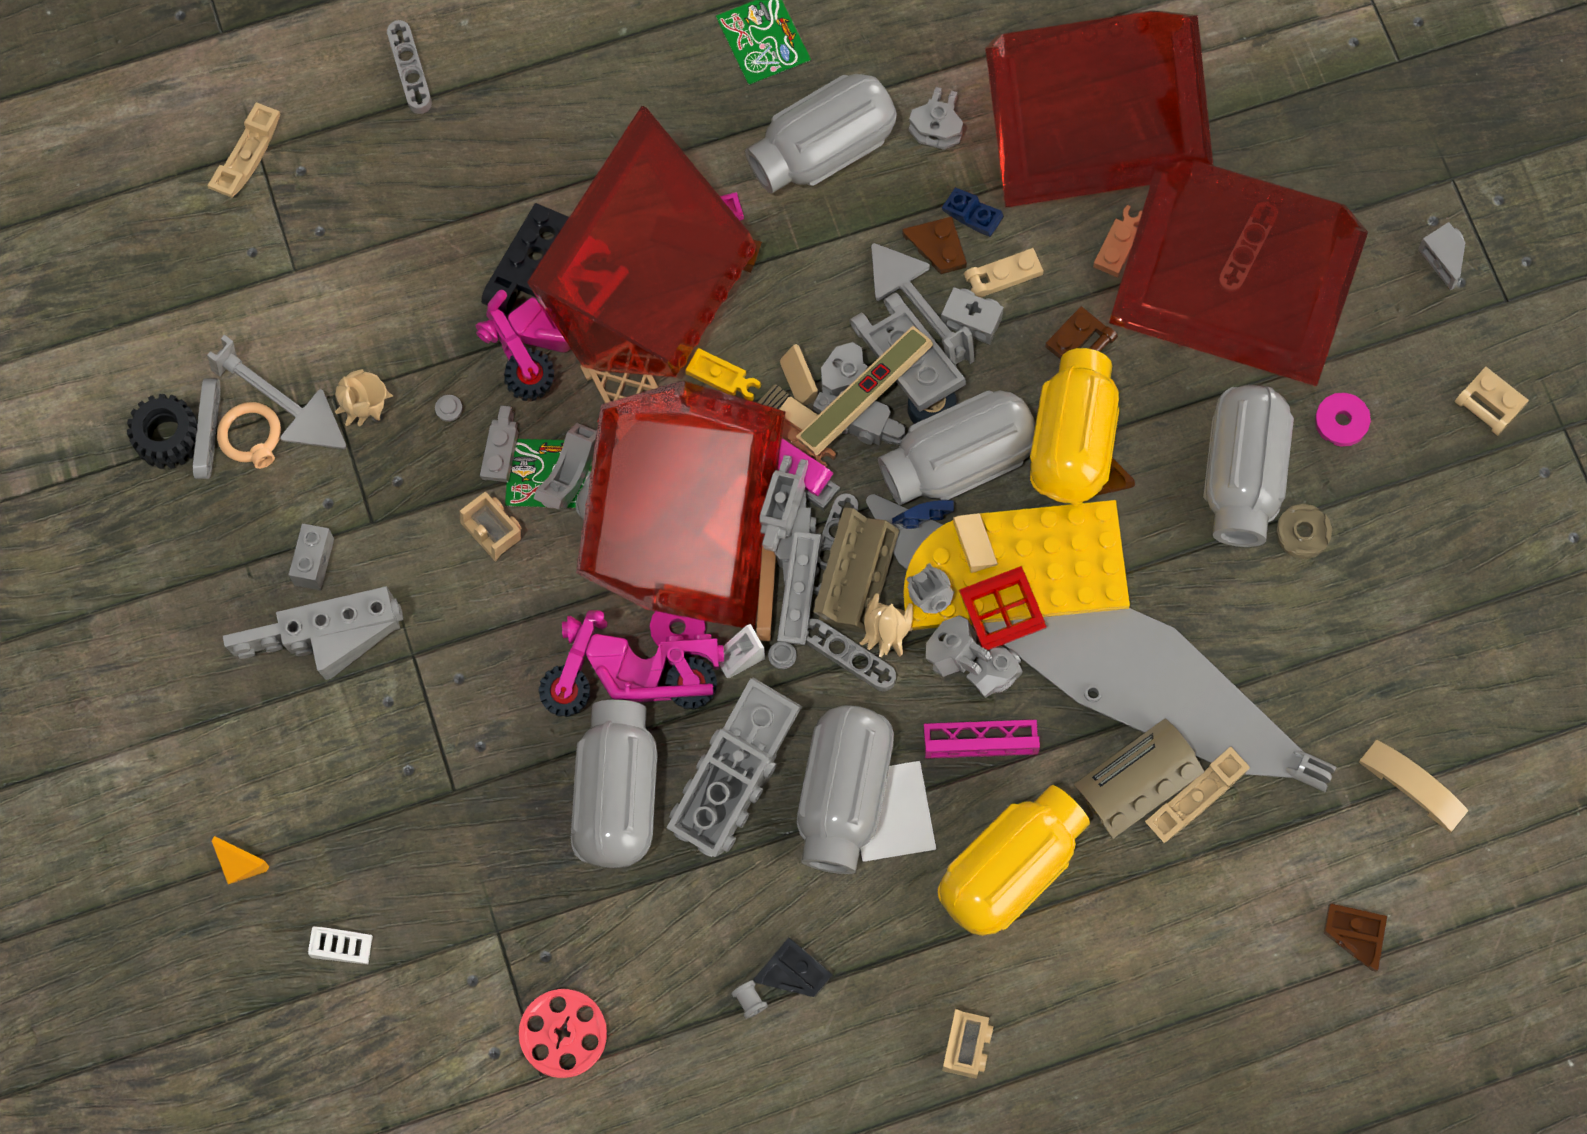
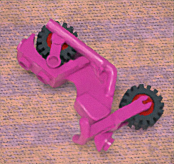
[475,236,628,401]
[538,610,724,717]

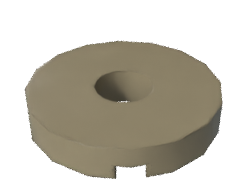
[1276,504,1332,559]

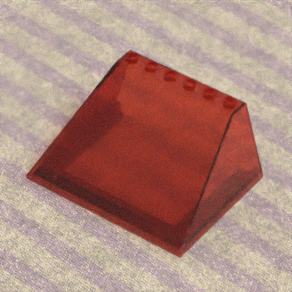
[985,10,1214,207]
[527,106,757,377]
[1109,159,1368,386]
[576,381,786,629]

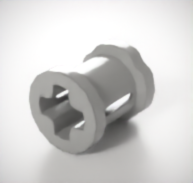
[731,980,768,1019]

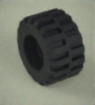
[127,394,198,469]

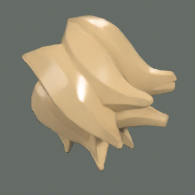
[335,369,393,426]
[859,593,913,657]

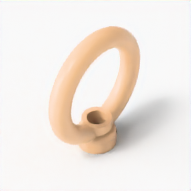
[217,402,281,469]

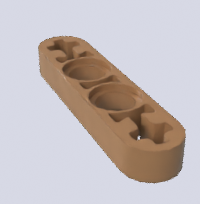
[756,536,776,641]

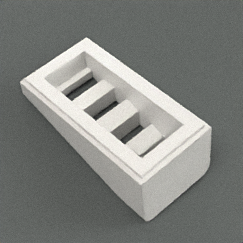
[308,926,373,964]

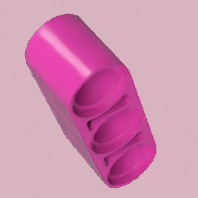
[753,430,834,496]

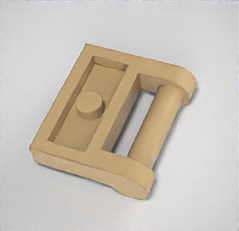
[1455,367,1529,436]

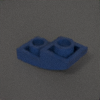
[942,187,1004,237]
[892,500,954,529]

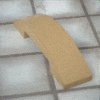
[208,102,280,197]
[1359,740,1468,833]
[1145,746,1250,844]

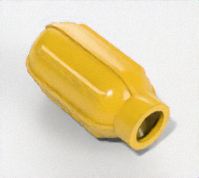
[1030,348,1119,505]
[938,785,1090,936]

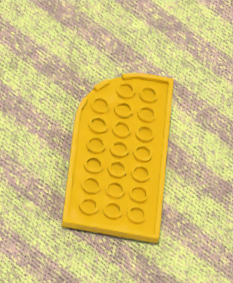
[904,500,1130,630]

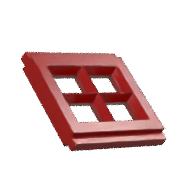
[959,566,1047,651]

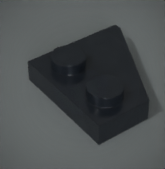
[753,937,834,997]

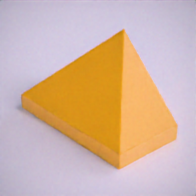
[212,836,270,884]

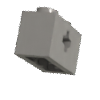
[941,287,1004,345]
[289,524,334,590]

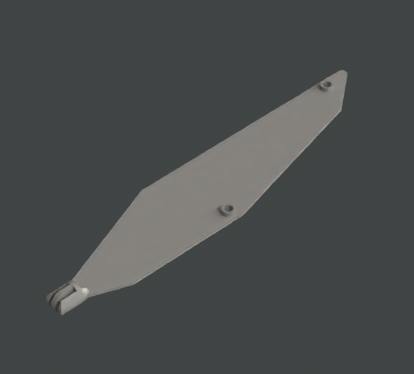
[866,494,1337,792]

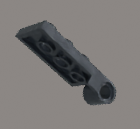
[481,203,583,314]

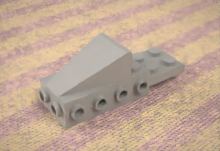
[223,586,403,680]
[667,678,802,857]

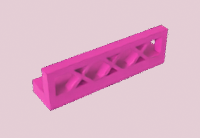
[924,720,1040,759]

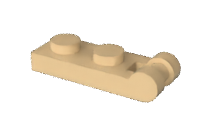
[964,248,1043,298]

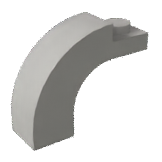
[534,423,601,509]

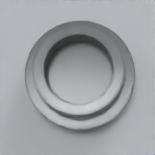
[435,395,463,422]
[768,642,796,669]

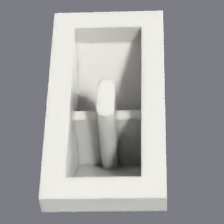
[718,624,765,678]

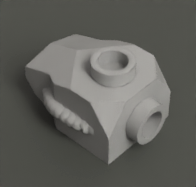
[907,563,954,614]
[966,646,1023,698]

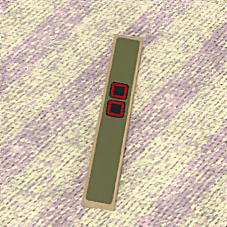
[796,326,933,456]

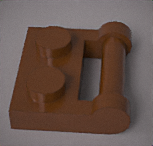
[1045,306,1118,360]

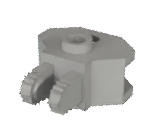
[909,87,963,149]
[821,342,868,396]
[926,615,992,677]

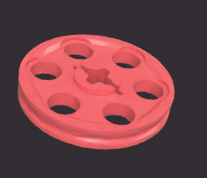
[519,989,607,1078]

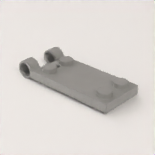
[850,292,966,412]

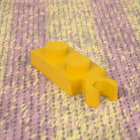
[685,348,761,401]

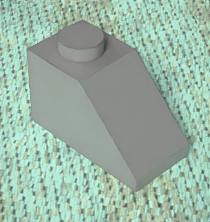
[1418,222,1465,290]

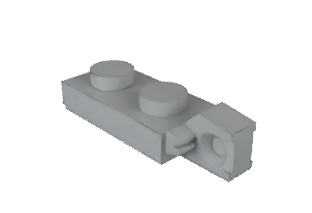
[480,406,519,482]

